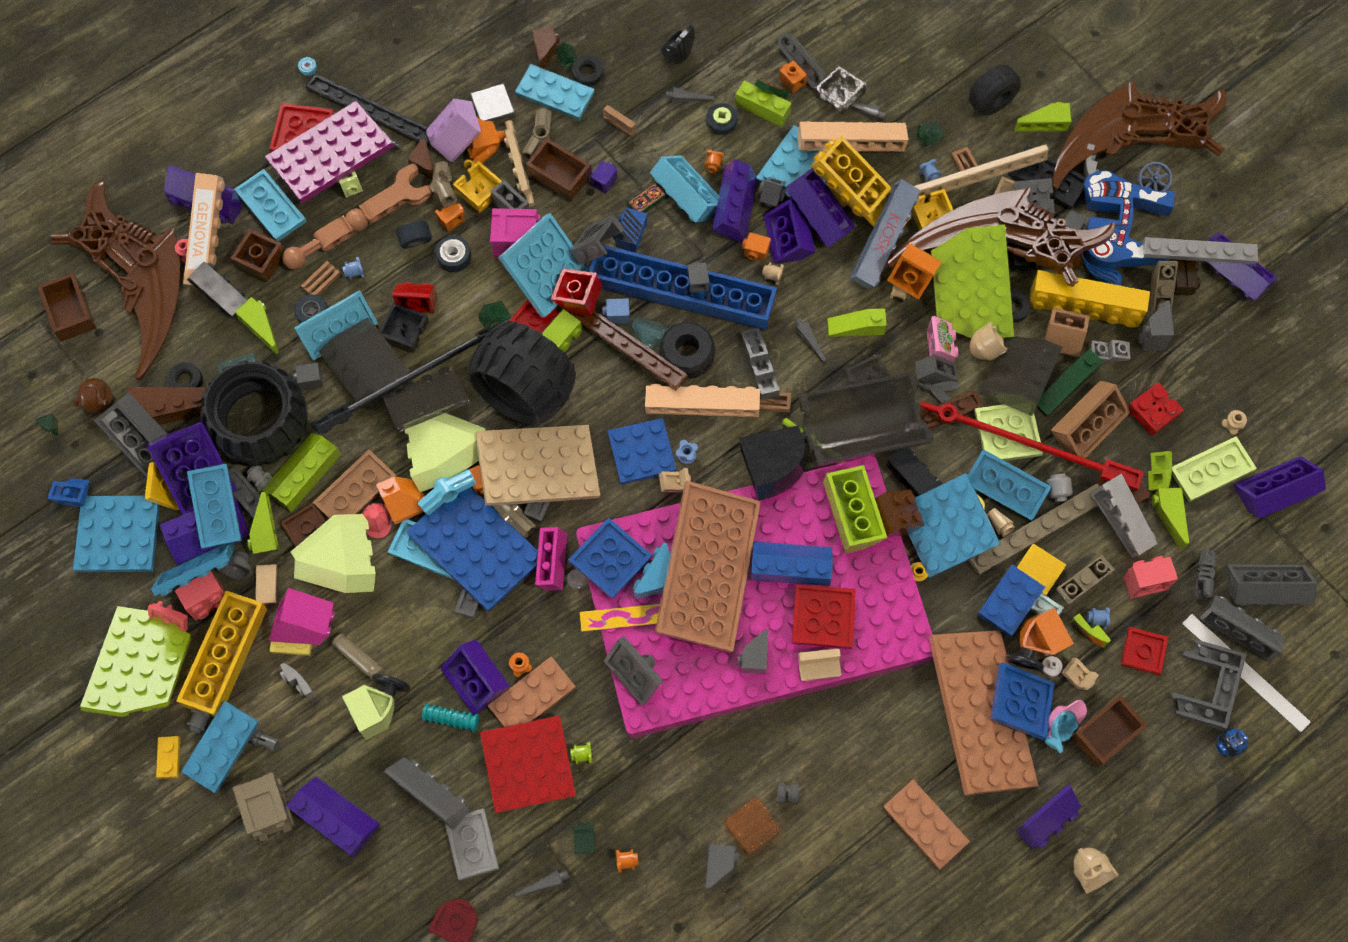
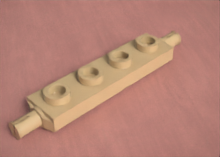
[504,120,535,207]

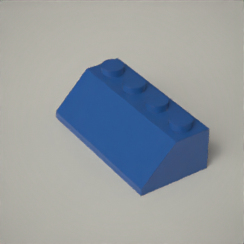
[751,541,833,586]

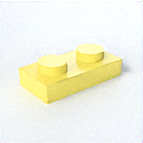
[270,641,312,656]

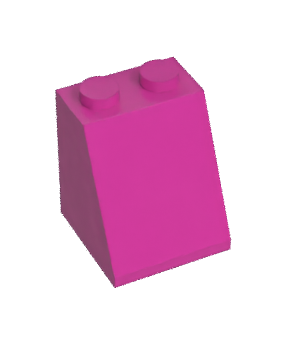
[269,588,335,645]

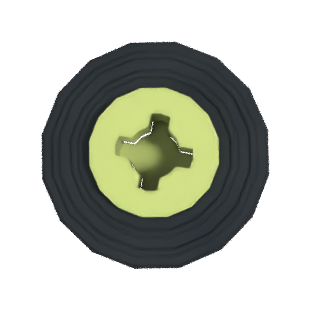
[706,103,738,135]

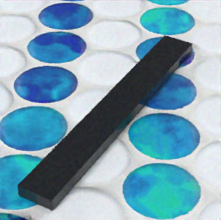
[306,73,430,148]

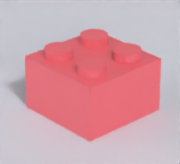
[1123,556,1178,599]
[175,570,225,620]

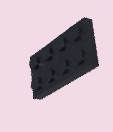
[1008,145,1086,210]

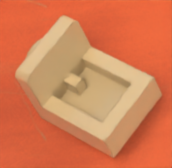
[659,468,691,492]
[1061,658,1099,690]

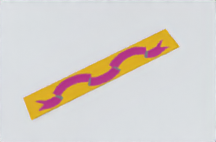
[580,604,660,631]

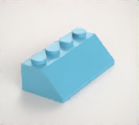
[650,155,719,223]

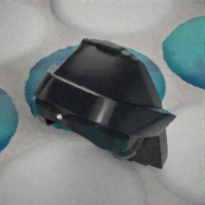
[661,25,695,64]

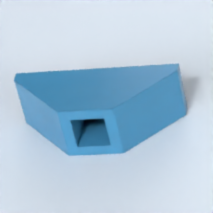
[633,542,670,599]

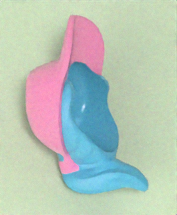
[1044,700,1087,753]

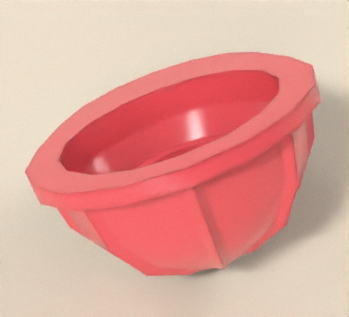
[361,503,393,539]

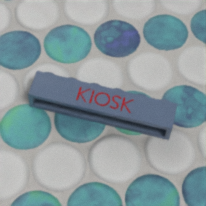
[849,179,920,289]

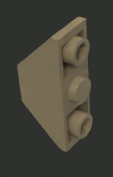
[1150,261,1178,315]
[1056,555,1115,604]

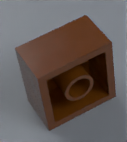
[231,229,285,283]
[875,490,925,537]

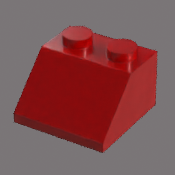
[551,268,603,316]
[392,282,437,314]

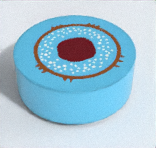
[298,57,317,76]

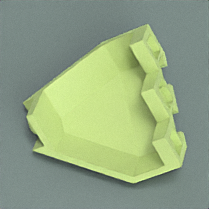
[404,409,485,492]
[291,514,376,593]

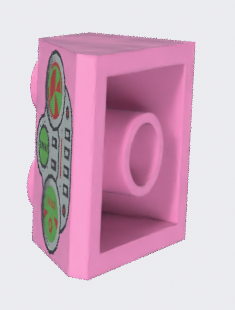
[927,316,958,363]

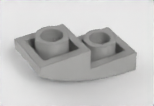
[1083,144,1099,178]
[1088,340,1131,362]
[280,663,315,700]

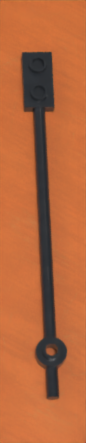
[310,319,509,434]

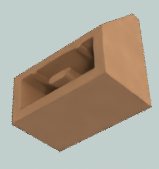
[1042,307,1090,358]

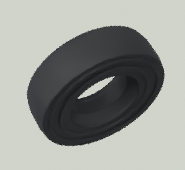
[572,55,604,86]
[1010,290,1030,323]
[167,362,203,387]

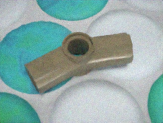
[522,108,552,160]
[429,161,457,207]
[484,498,536,538]

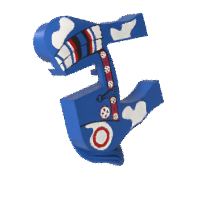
[1082,170,1175,286]

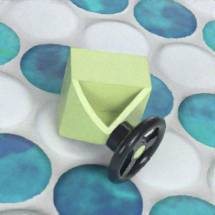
[342,674,410,740]

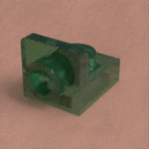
[917,121,945,147]
[478,301,511,328]
[573,822,595,854]

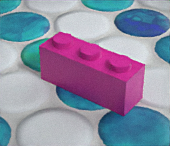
[535,527,567,591]

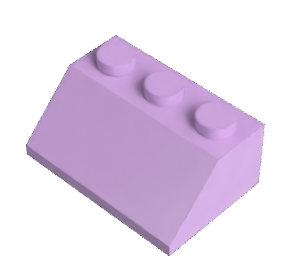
[427,99,481,162]

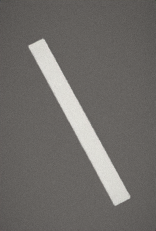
[1183,614,1310,732]

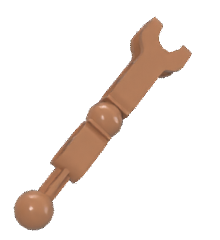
[282,164,434,270]

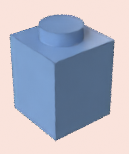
[603,298,630,324]

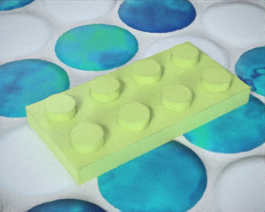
[1171,436,1257,502]

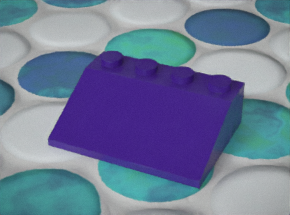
[147,422,238,515]

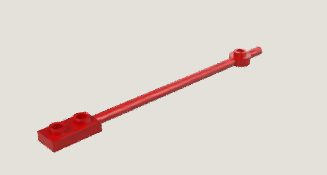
[919,401,1144,492]

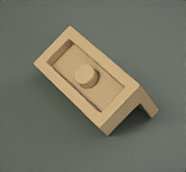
[798,648,841,681]

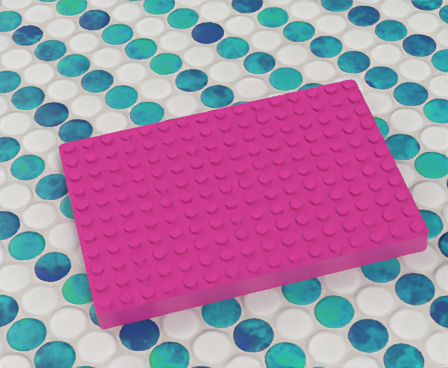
[576,456,933,739]

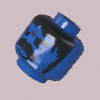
[1216,728,1249,758]

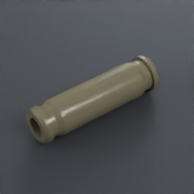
[332,634,384,679]

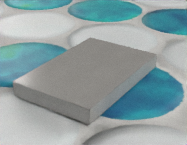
[445,809,499,881]

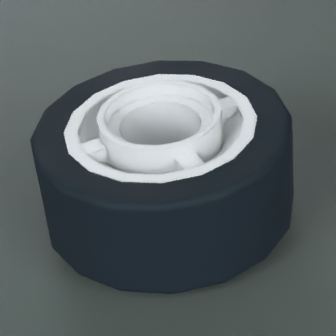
[435,236,471,273]

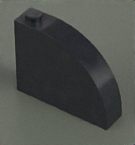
[739,425,807,501]

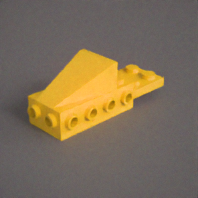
[811,136,913,227]

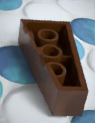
[127,387,207,425]

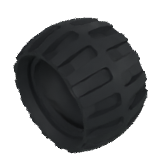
[467,321,576,428]
[200,360,308,466]

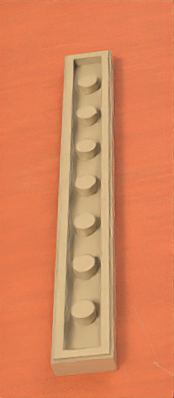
[914,145,1048,199]

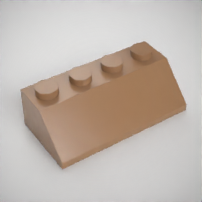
[1051,380,1130,458]

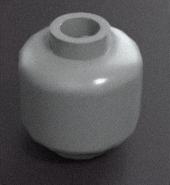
[1046,473,1073,502]

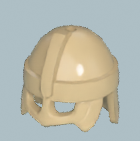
[969,321,1008,360]
[1074,847,1119,894]

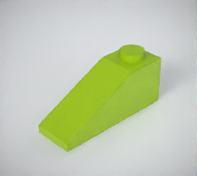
[1014,102,1071,132]
[235,297,279,354]
[827,309,887,337]
[1152,488,1189,549]
[248,492,279,554]

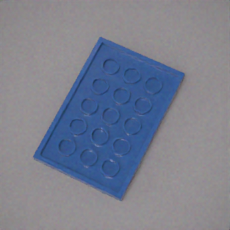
[407,487,538,612]

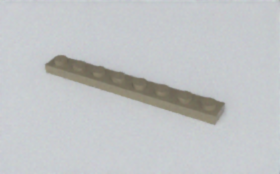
[968,484,1100,576]

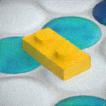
[156,736,181,779]

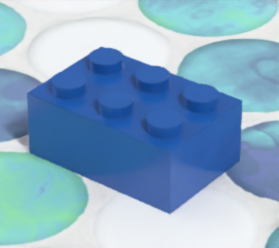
[977,565,1045,638]

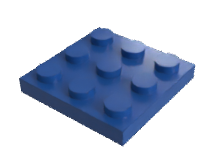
[608,418,677,485]
[568,518,652,600]
[990,662,1054,740]

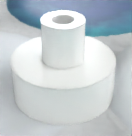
[1041,656,1062,678]

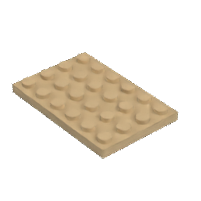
[475,425,600,506]

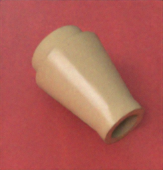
[987,508,1015,537]

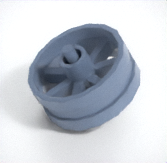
[1137,162,1172,191]

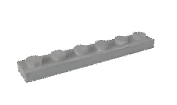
[1143,237,1258,264]

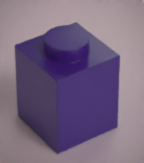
[590,160,618,194]

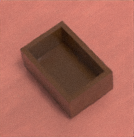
[526,138,592,201]
[37,273,96,342]
[1071,695,1148,768]

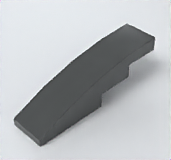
[741,327,780,399]

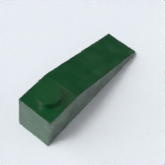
[1034,349,1104,417]

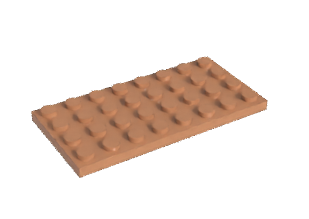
[655,481,761,653]
[929,630,1038,796]

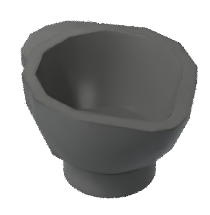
[218,551,252,580]

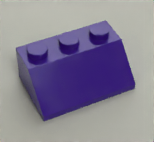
[764,199,815,264]
[440,640,510,715]
[1016,784,1081,850]

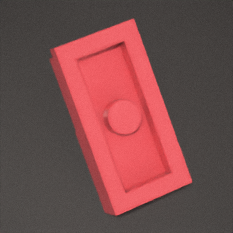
[148,601,188,632]

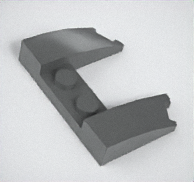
[1172,639,1247,732]

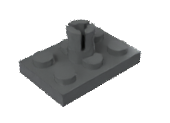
[604,636,663,706]

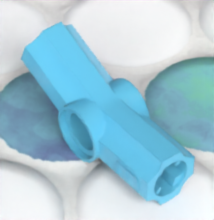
[418,470,476,515]

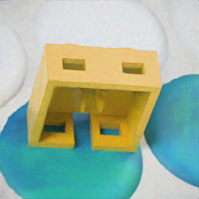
[453,161,502,213]
[911,189,953,231]

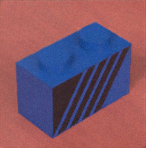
[613,208,647,253]

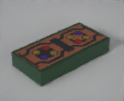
[755,79,790,97]
[627,182,667,213]

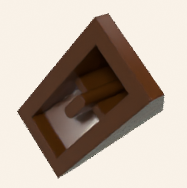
[408,139,433,179]

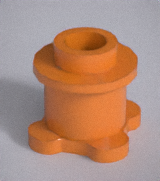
[703,150,724,174]
[509,653,532,677]
[616,849,639,873]

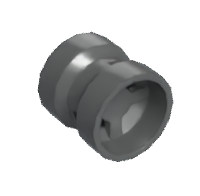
[777,782,799,804]

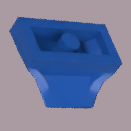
[47,478,89,507]

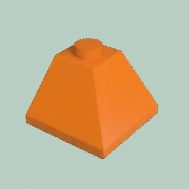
[376,476,425,525]

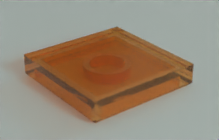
[724,797,781,855]

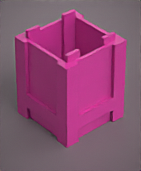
[490,208,540,259]

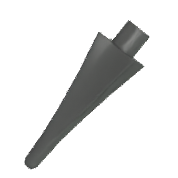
[666,87,714,104]
[840,100,886,122]
[794,318,826,362]
[515,870,570,898]

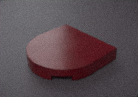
[428,899,478,942]

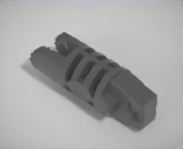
[1195,549,1216,599]

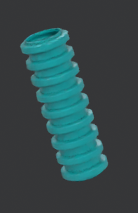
[422,703,479,732]

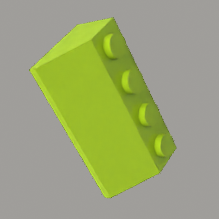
[262,433,341,513]
[823,465,887,554]

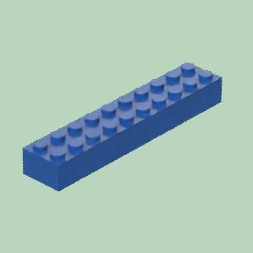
[589,245,777,330]

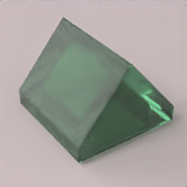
[556,42,577,66]
[36,414,59,436]

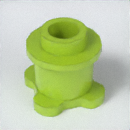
[570,742,592,765]

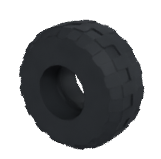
[968,64,1021,116]
[659,322,715,379]

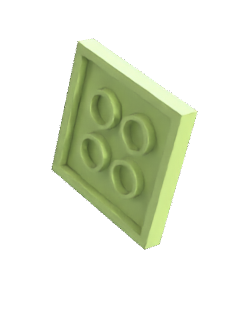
[974,401,1043,461]

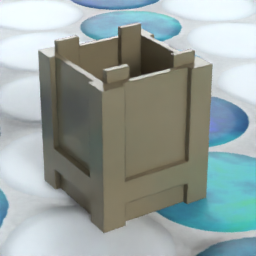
[233,772,295,842]

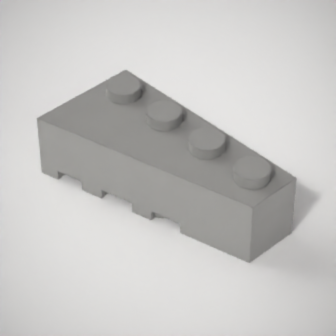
[1090,474,1158,558]

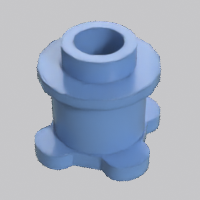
[919,159,941,182]
[342,257,365,280]
[676,440,698,464]
[1086,607,1110,630]

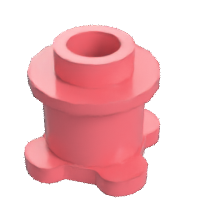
[175,239,188,263]

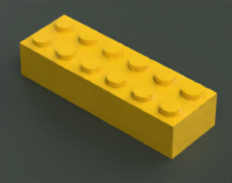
[1029,270,1150,328]
[177,591,267,717]

